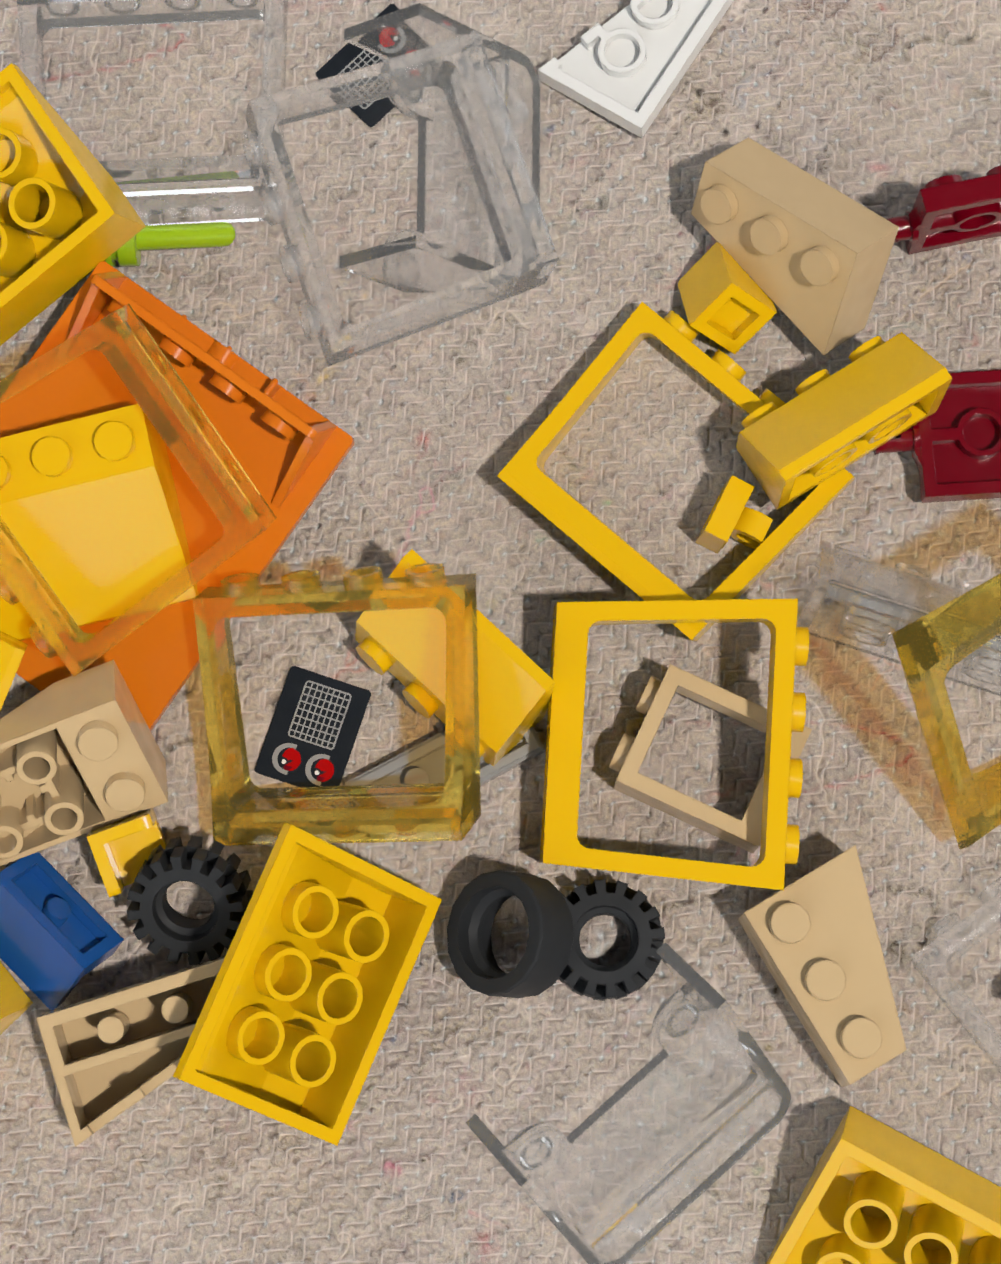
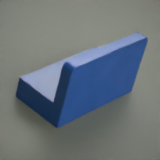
[0,852,124,1010]

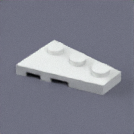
[538,0,734,138]

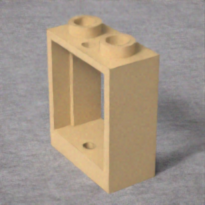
[608,664,812,854]

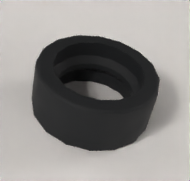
[447,870,574,998]

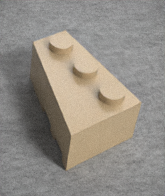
[691,137,899,356]
[737,845,907,1087]
[36,955,226,1147]

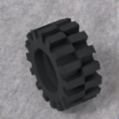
[127,836,253,965]
[559,879,665,1001]

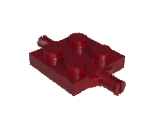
[887,165,1001,255]
[873,370,1001,503]

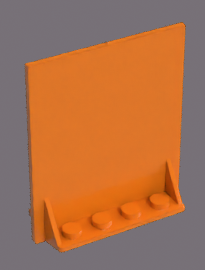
[0,261,355,731]

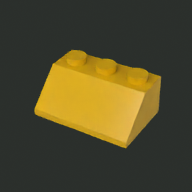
[736,332,952,510]
[355,549,555,766]

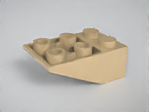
[0,660,168,866]

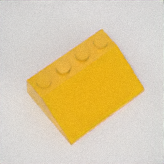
[0,63,146,346]
[0,403,200,641]
[173,822,442,1146]
[766,1106,1001,1264]

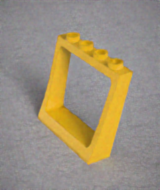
[497,302,855,642]
[539,598,809,891]

